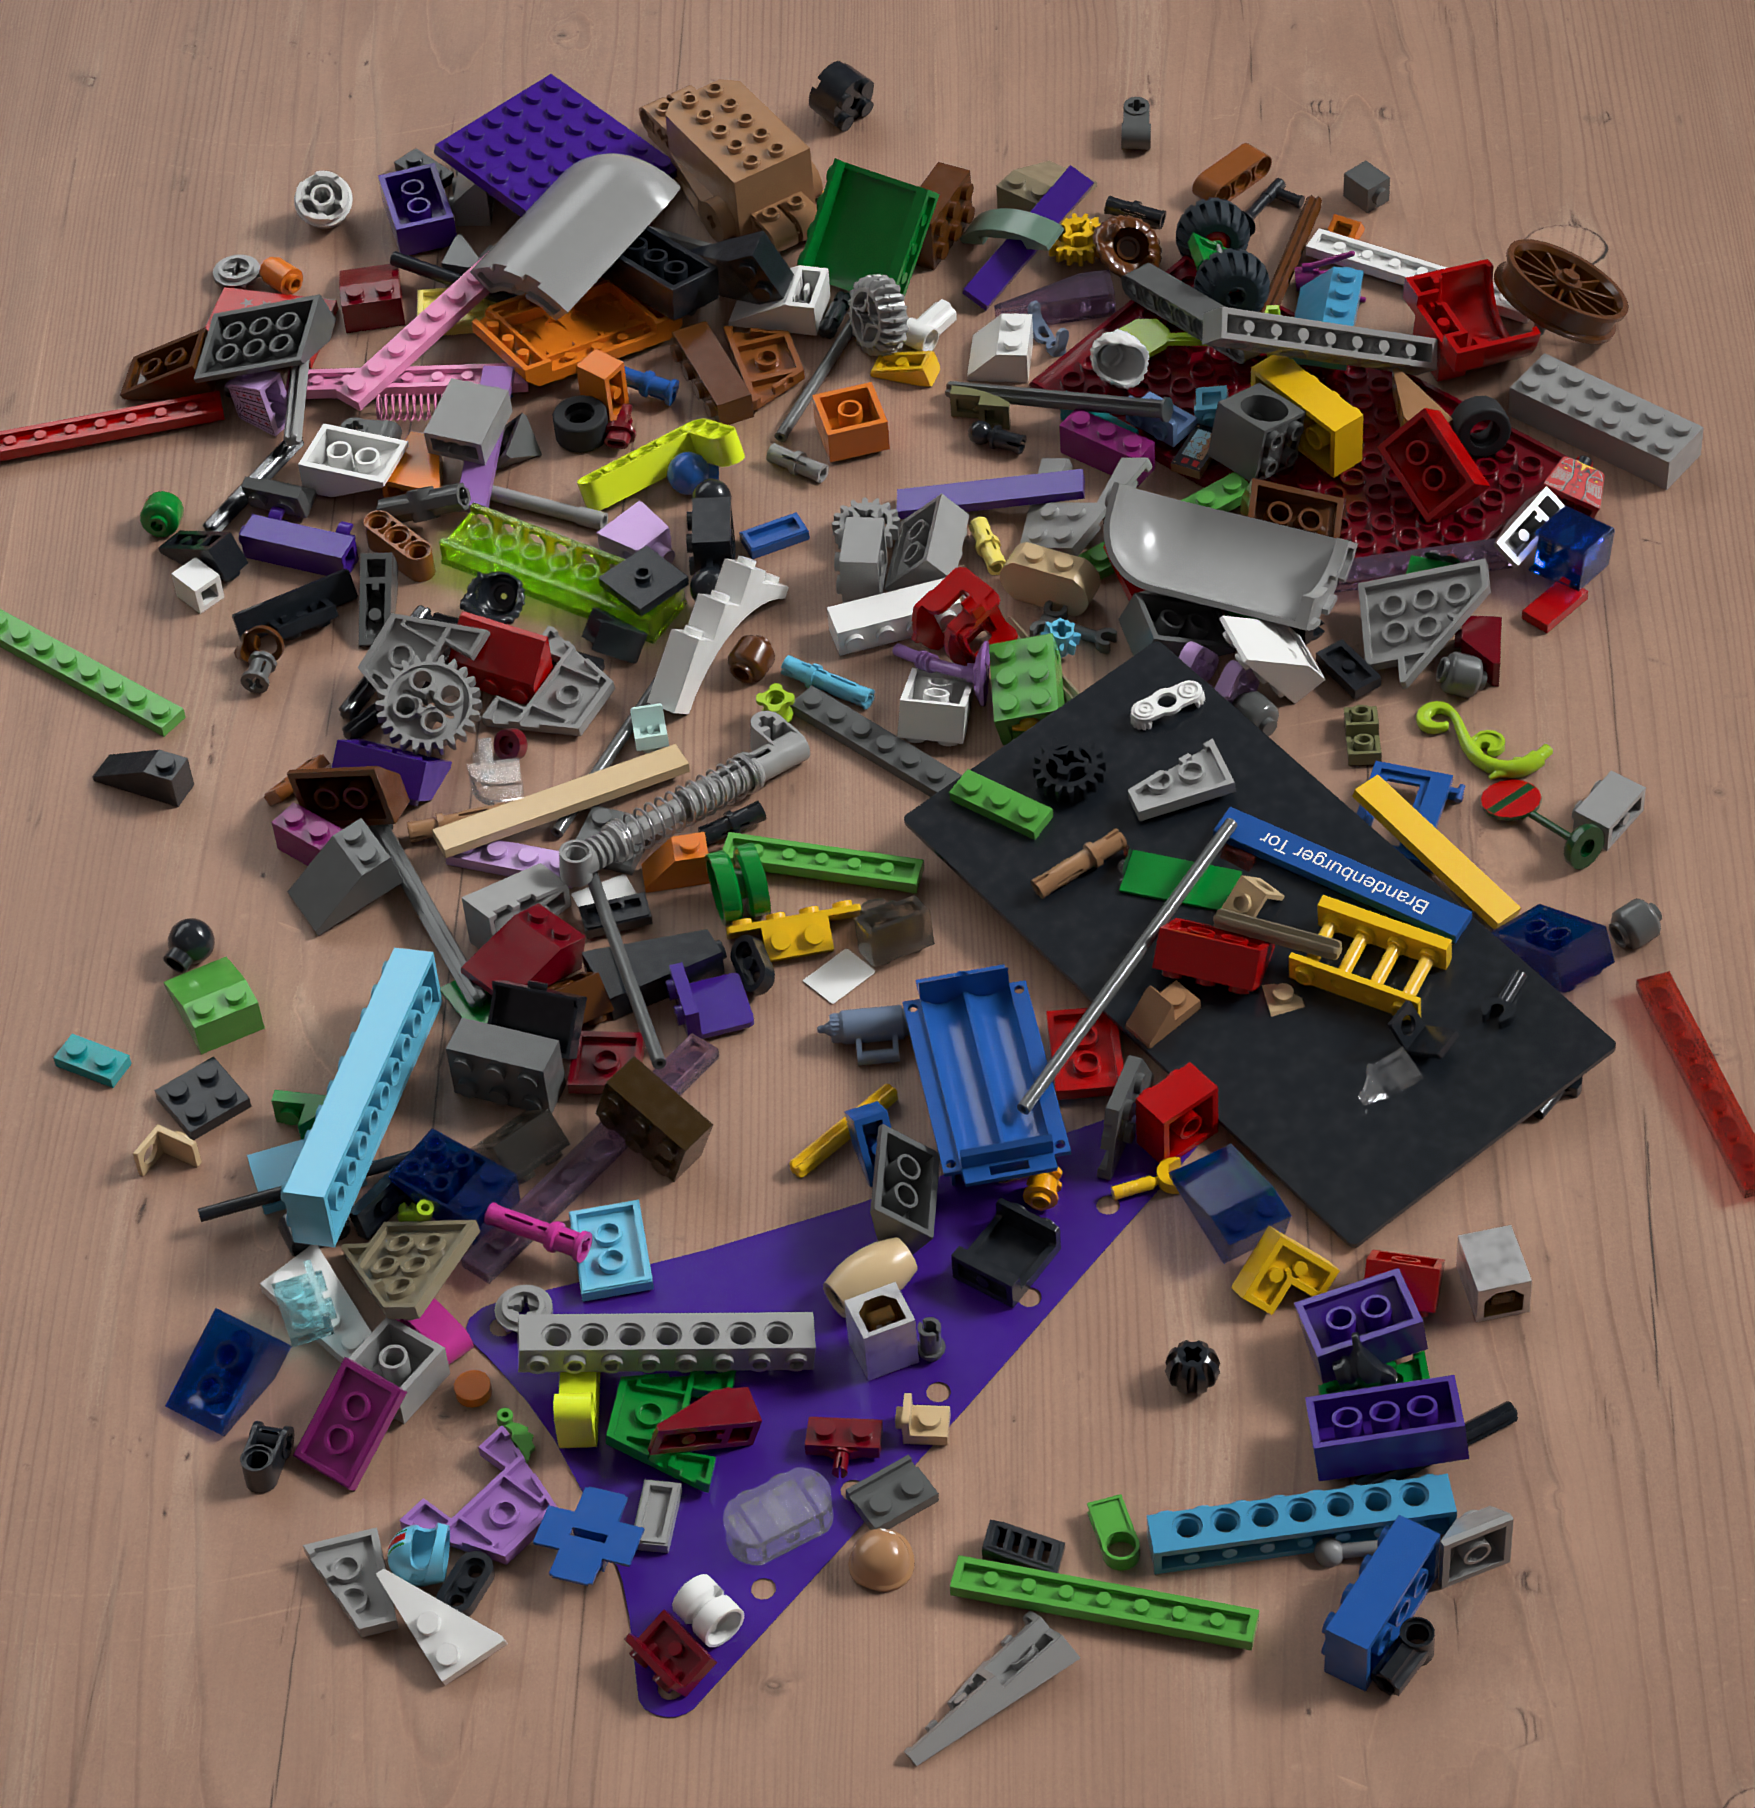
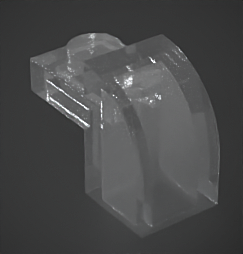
[466,737,524,805]

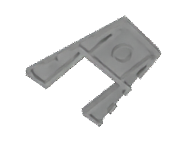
[1020,458,1153,556]

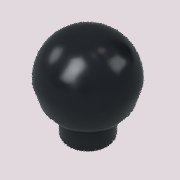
[163,918,215,973]

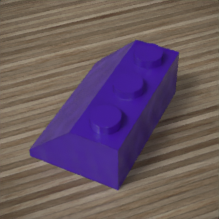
[332,739,452,806]
[1294,1268,1428,1384]

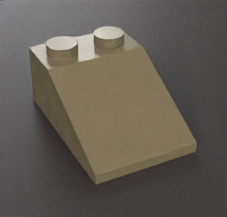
[996,161,1097,212]

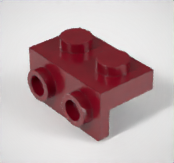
[624,1609,717,1697]

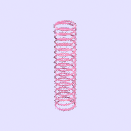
[376,393,443,422]

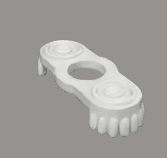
[1130,680,1205,730]

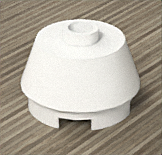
[294,171,353,229]

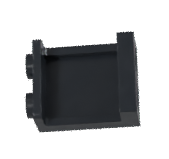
[951,1198,1061,1308]

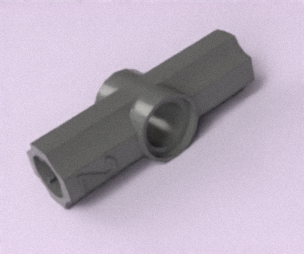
[376,483,471,523]

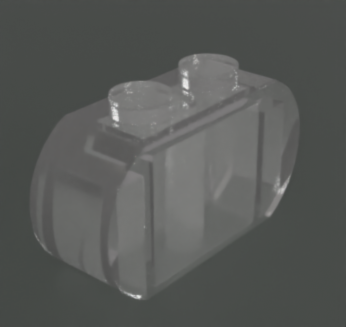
[723,1467,834,1565]

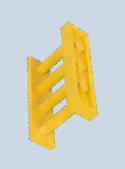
[1289,895,1452,1021]

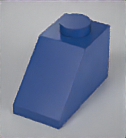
[844,1101,891,1187]

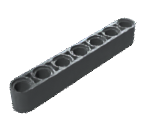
[1121,263,1262,364]

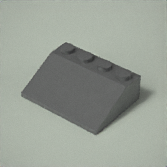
[194,294,336,383]

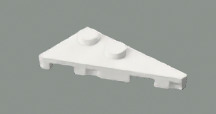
[376,1569,508,1686]

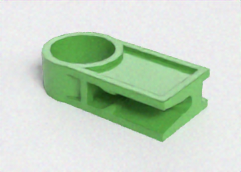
[1087,1494,1140,1571]

